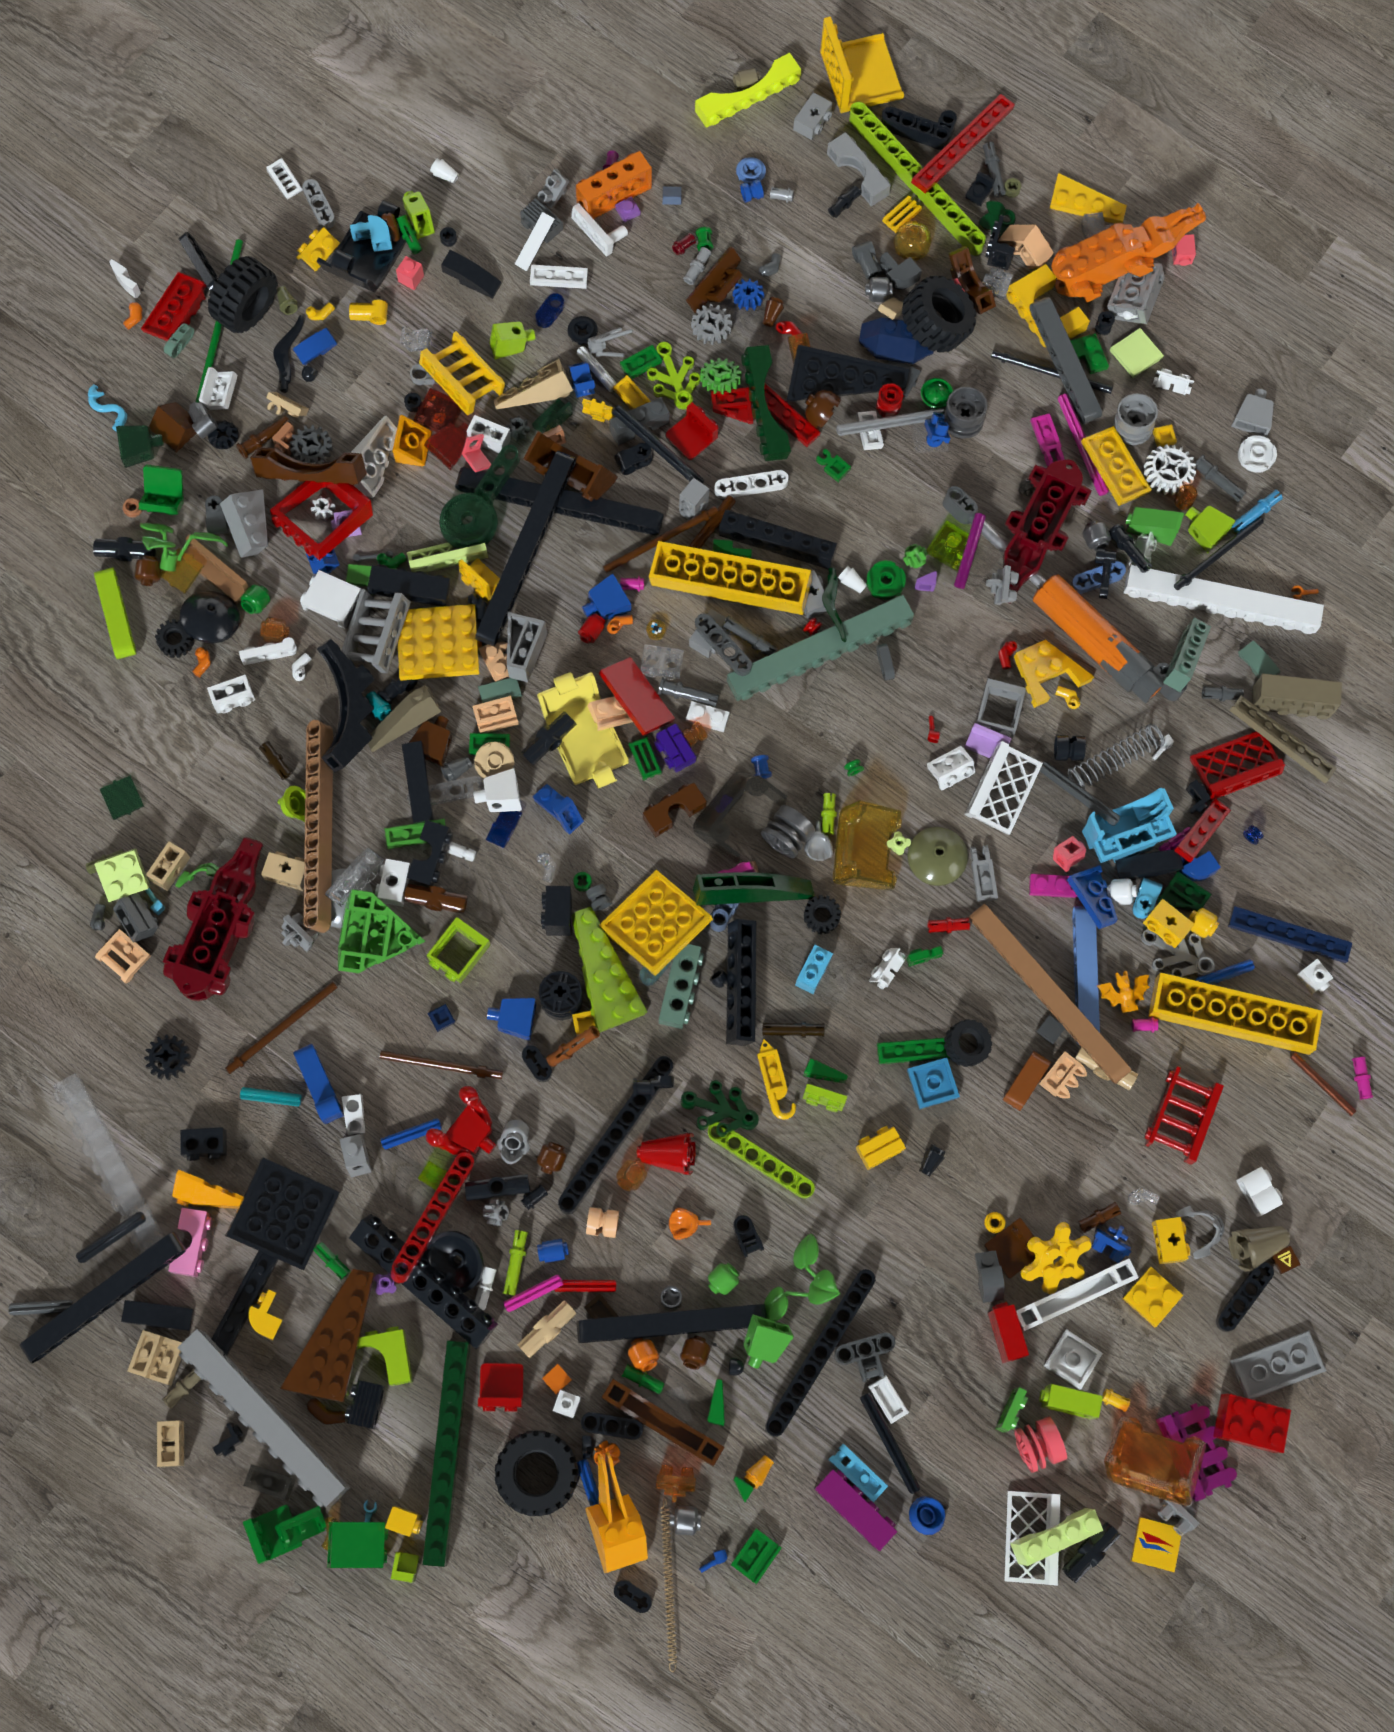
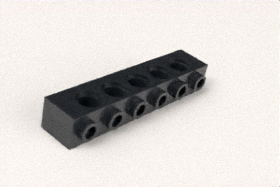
[719,509,837,569]
[726,919,757,1046]

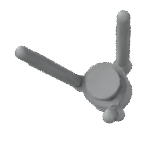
[588,327,633,357]

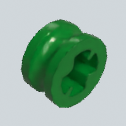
[844,759,864,777]
[573,872,592,892]

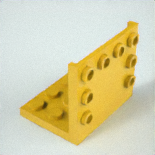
[820,16,904,113]

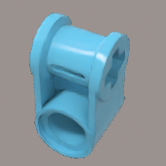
[1132,877,1163,919]

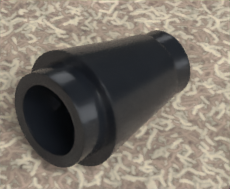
[919,1144,946,1177]

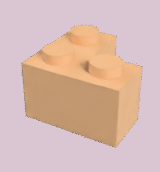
[998,225,1054,269]

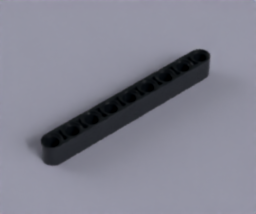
[558,1056,673,1215]
[19,1232,186,1364]
[765,1269,876,1437]
[576,1304,767,1343]

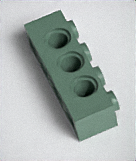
[1163,617,1211,692]
[659,944,704,1029]

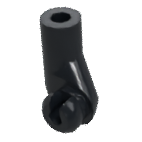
[468,594,487,622]

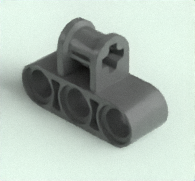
[834,1333,896,1382]

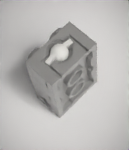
[1107,263,1165,324]

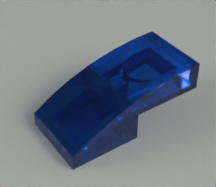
[486,811,523,848]

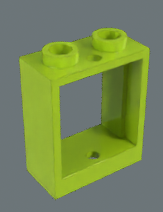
[427,917,491,983]
[1039,1384,1103,1420]

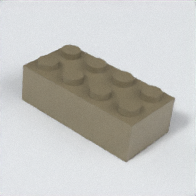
[1252,673,1342,719]

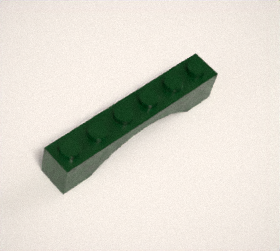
[741,345,791,461]

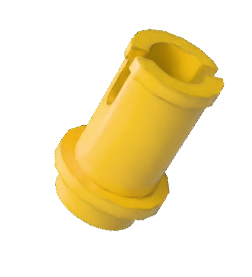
[1102,1389,1131,1412]

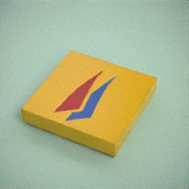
[1130,1517,1181,1572]

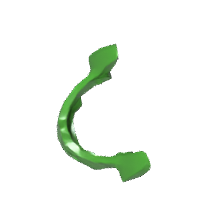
[175,863,219,888]

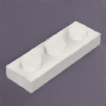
[530,265,588,289]

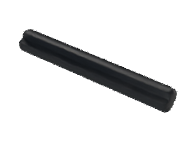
[76,1212,146,1263]

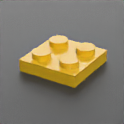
[1122,1267,1183,1328]

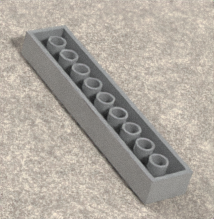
[177,1329,350,1507]

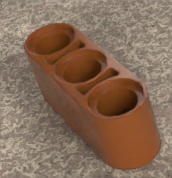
[1002,1051,1051,1111]

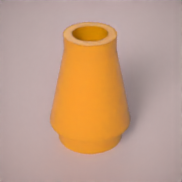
[744,1455,774,1489]

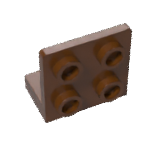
[984,1218,1035,1279]

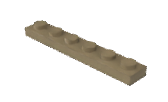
[1229,695,1337,783]

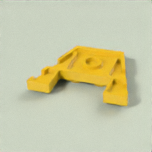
[1014,639,1094,708]

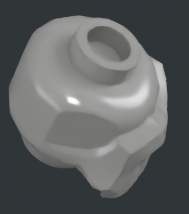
[497,1120,530,1164]

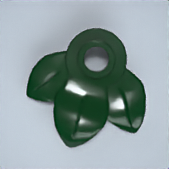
[978,201,1016,238]

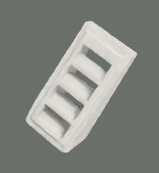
[266,158,303,200]

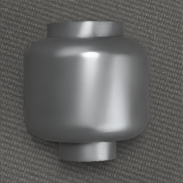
[865,277,893,302]
[1082,520,1111,551]
[670,1506,701,1536]

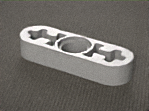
[302,179,335,229]

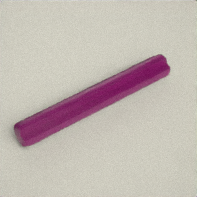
[954,513,986,589]

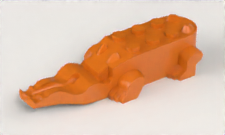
[1051,203,1206,303]

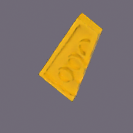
[1050,173,1127,224]

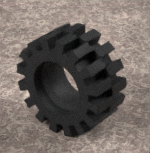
[155,619,194,658]
[804,895,841,934]

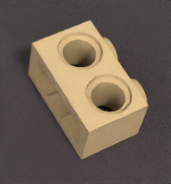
[157,1420,184,1467]

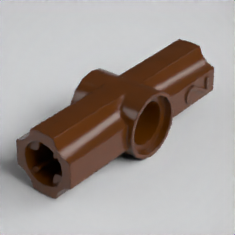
[404,884,468,914]

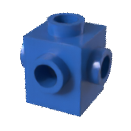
[306,549,340,574]

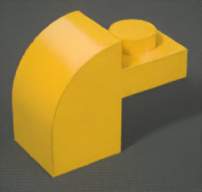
[248,1289,282,1340]

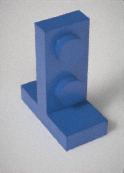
[533,784,584,835]

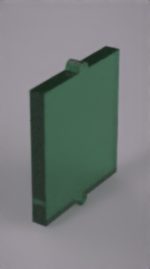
[100,776,145,820]

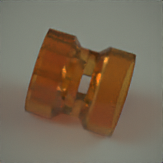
[1174,484,1198,510]
[681,721,708,748]

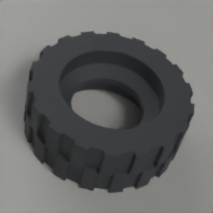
[944,1019,992,1067]

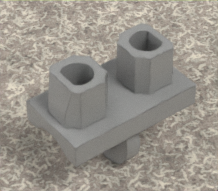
[537,169,569,208]
[986,565,1019,605]
[281,913,318,952]
[1158,1495,1200,1536]

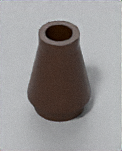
[762,297,784,327]

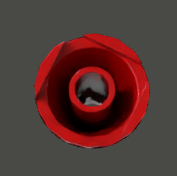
[637,1133,696,1175]

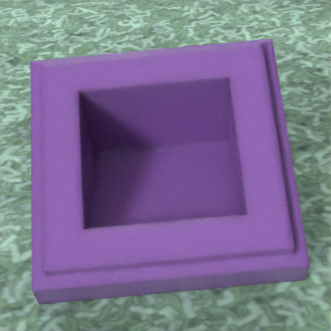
[914,571,937,592]

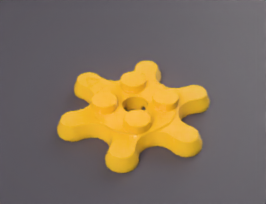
[1021,1222,1092,1294]

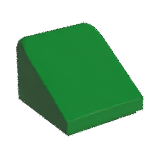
[733,1477,754,1503]

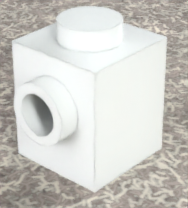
[1297,959,1333,994]

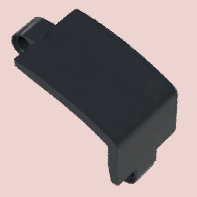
[317,200,410,292]

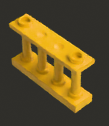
[419,331,505,416]

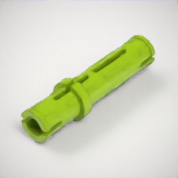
[503,1230,528,1296]

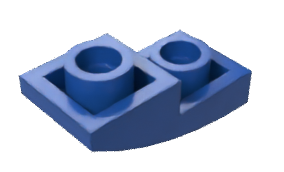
[293,328,338,365]

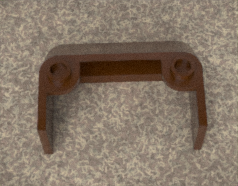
[523,431,618,502]

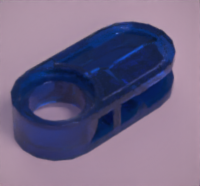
[535,293,565,328]

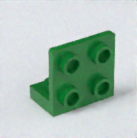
[243,1505,303,1564]

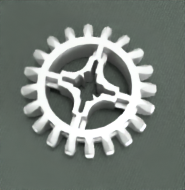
[1144,444,1196,496]

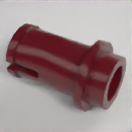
[672,233,696,255]

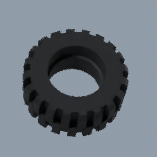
[208,256,278,333]
[902,276,976,353]
[494,1430,579,1516]

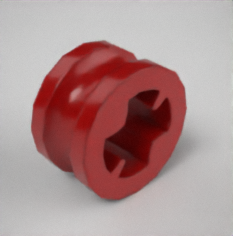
[803,617,822,637]

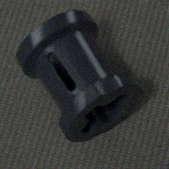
[1095,311,1115,336]

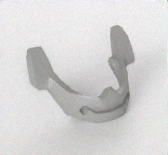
[1176,1206,1224,1259]

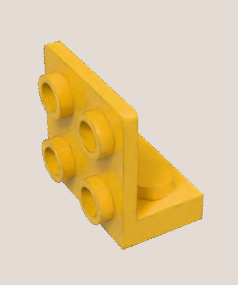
[458,558,500,601]

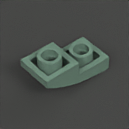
[1238,640,1281,678]

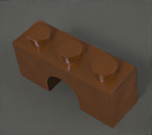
[643,782,707,838]

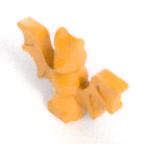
[1097,971,1150,1013]

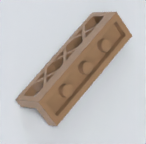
[182,534,249,604]

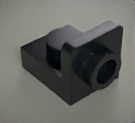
[965,172,994,206]

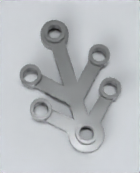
[1141,929,1215,978]

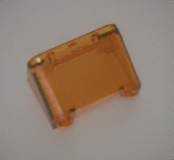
[1104,1416,1206,1506]

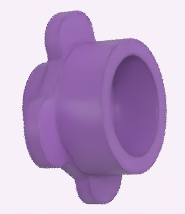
[374,1273,397,1295]

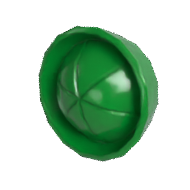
[921,378,954,409]

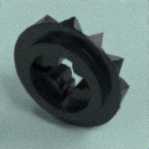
[567,316,598,345]
[208,420,239,449]

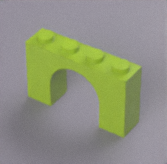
[346,1326,413,1395]

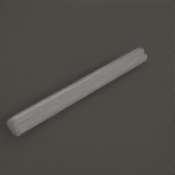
[836,408,945,436]

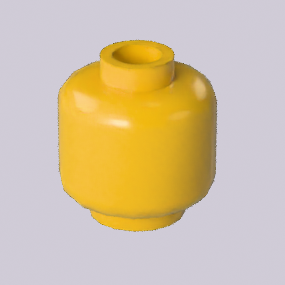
[1188,908,1219,938]

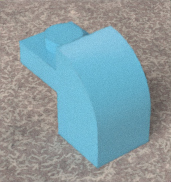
[350,215,393,252]

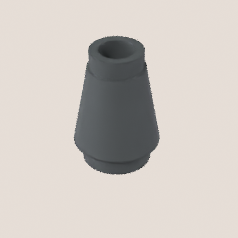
[441,756,472,782]

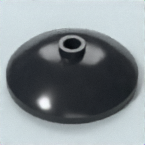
[180,591,240,643]
[423,1231,484,1293]

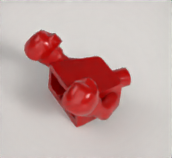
[426,1086,497,1155]

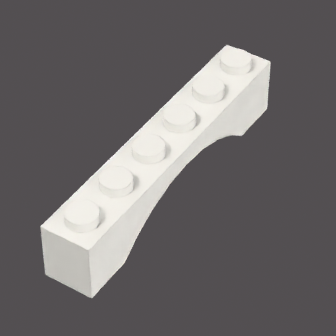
[1016,1259,1139,1332]

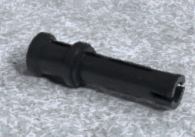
[1109,524,1152,573]

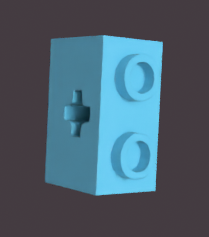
[795,945,833,994]

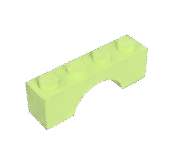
[1010,1508,1103,1566]

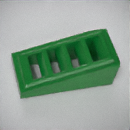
[803,1058,848,1083]
[707,1379,725,1427]

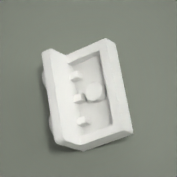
[199,367,238,410]

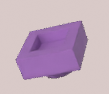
[615,197,640,223]

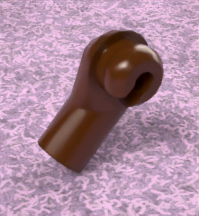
[382,212,400,241]

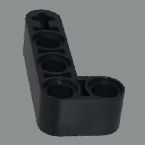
[881,106,957,150]

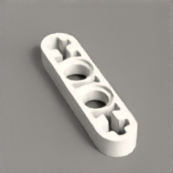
[714,470,788,499]

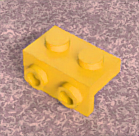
[296,227,340,271]

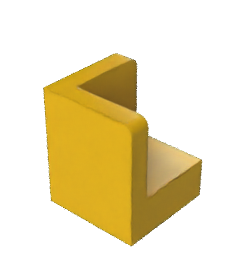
[572,1011,595,1036]

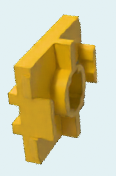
[582,398,615,423]

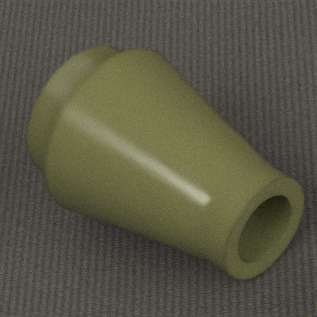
[277,286,298,315]

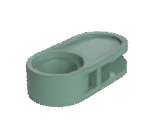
[164,323,195,358]

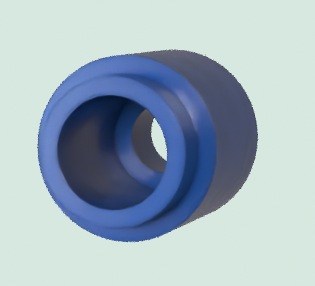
[537,1238,569,1263]

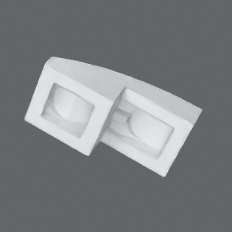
[110,259,141,299]

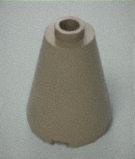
[1228,1226,1290,1272]

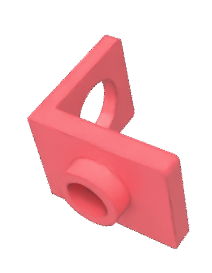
[462,434,492,472]

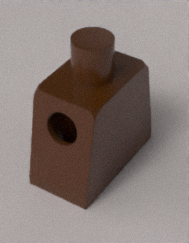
[409,715,452,767]

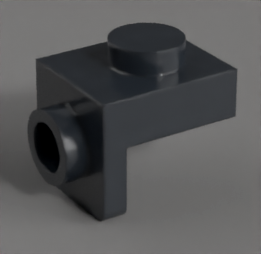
[1186,779,1211,814]
[213,1423,244,1457]

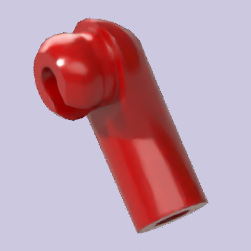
[998,641,1017,670]

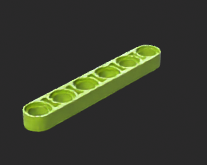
[708,1122,815,1199]

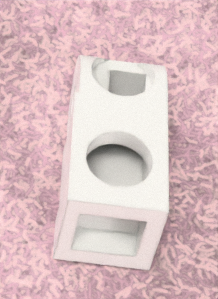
[342,1094,365,1135]

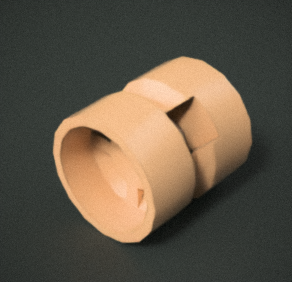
[586,1207,619,1238]

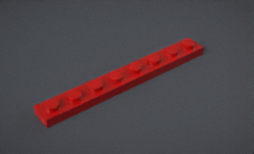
[911,94,1015,194]

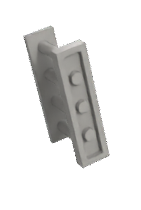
[341,589,411,673]

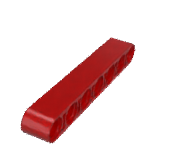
[391,1152,474,1283]

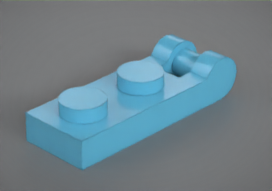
[828,1444,888,1503]

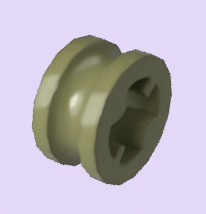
[1004,178,1021,198]

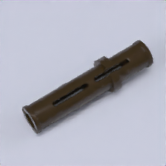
[762,1021,824,1038]

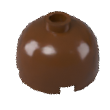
[805,390,841,430]

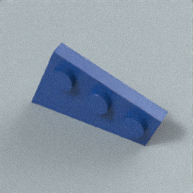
[1067,865,1118,929]

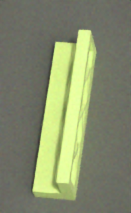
[407,535,488,573]

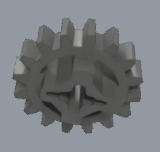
[290,425,333,464]

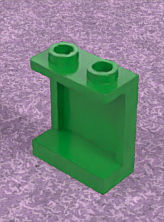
[327,1522,388,1568]

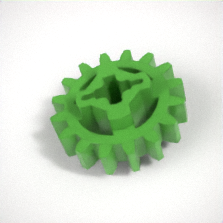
[700,358,741,395]

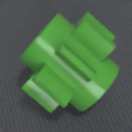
[903,544,928,568]

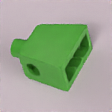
[744,1315,794,1369]

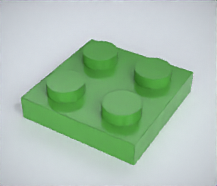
[995,1387,1028,1433]

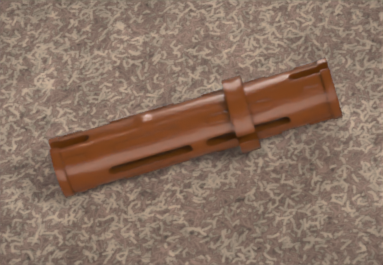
[546,1025,600,1067]

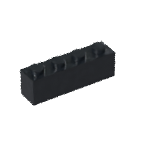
[368,564,450,607]

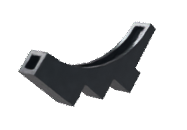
[317,639,375,773]

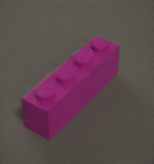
[814,1469,897,1551]

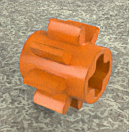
[594,1440,620,1469]

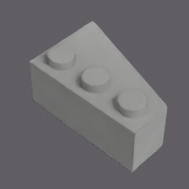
[220,489,268,558]
[507,612,547,682]

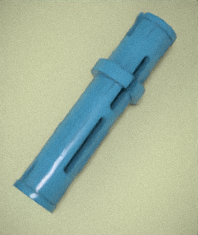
[1232,490,1283,533]

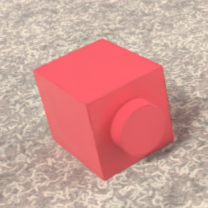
[1172,234,1196,266]
[396,256,424,290]

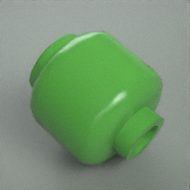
[708,1263,739,1295]

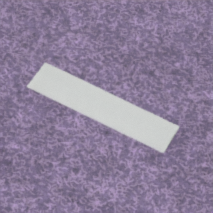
[515,212,554,271]

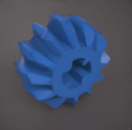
[732,278,764,311]

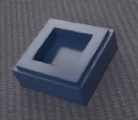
[428,1004,456,1032]

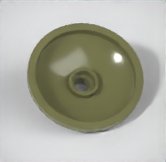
[907,827,968,886]

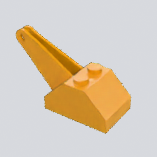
[585,1452,648,1573]

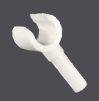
[1152,734,1174,761]

